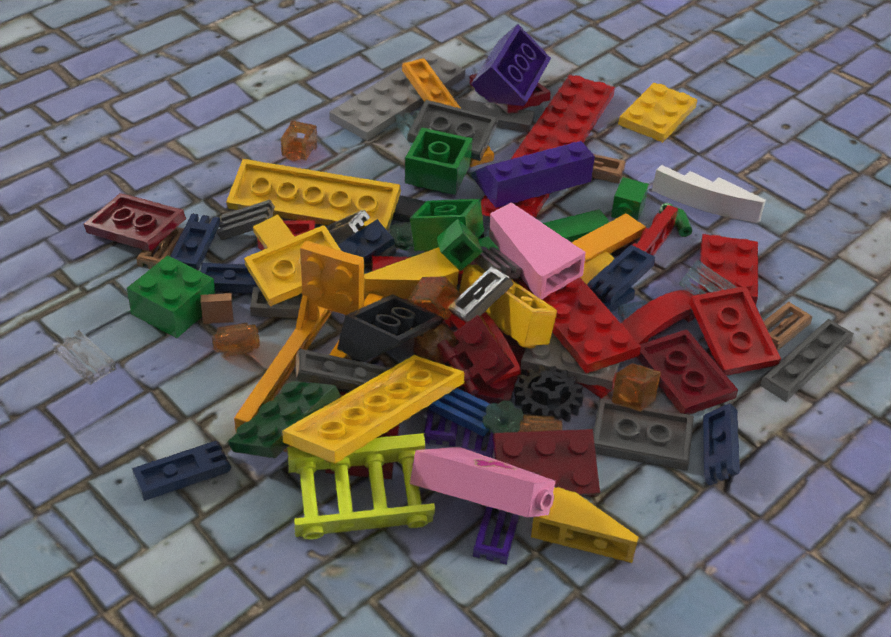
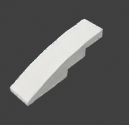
[652,165,766,223]

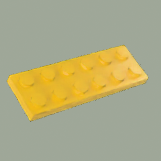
[226,159,401,231]
[282,355,464,464]

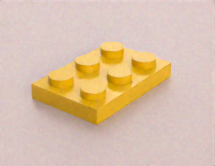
[618,83,698,143]
[244,225,341,307]

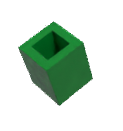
[611,177,649,221]
[436,219,482,271]

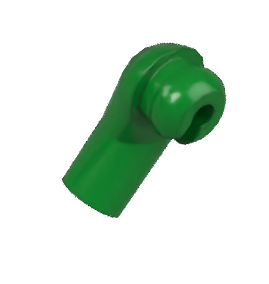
[659,203,693,237]

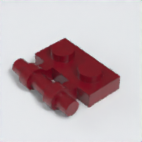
[437,315,515,396]

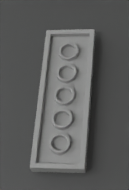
[329,51,465,141]

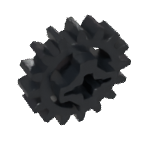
[514,365,584,426]

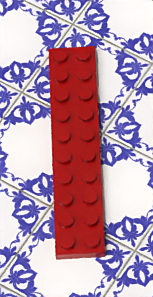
[481,74,615,218]

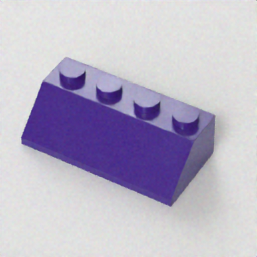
[471,24,551,106]
[471,141,595,208]

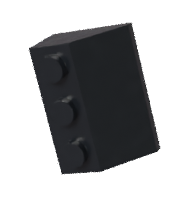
[337,294,444,362]

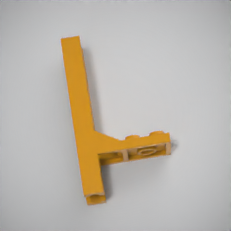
[234,241,384,452]

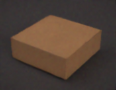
[201,293,234,324]

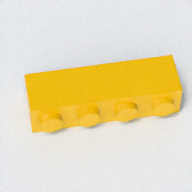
[458,265,557,348]

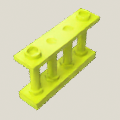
[287,433,435,540]

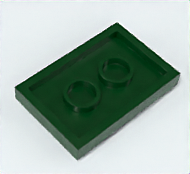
[227,381,341,458]

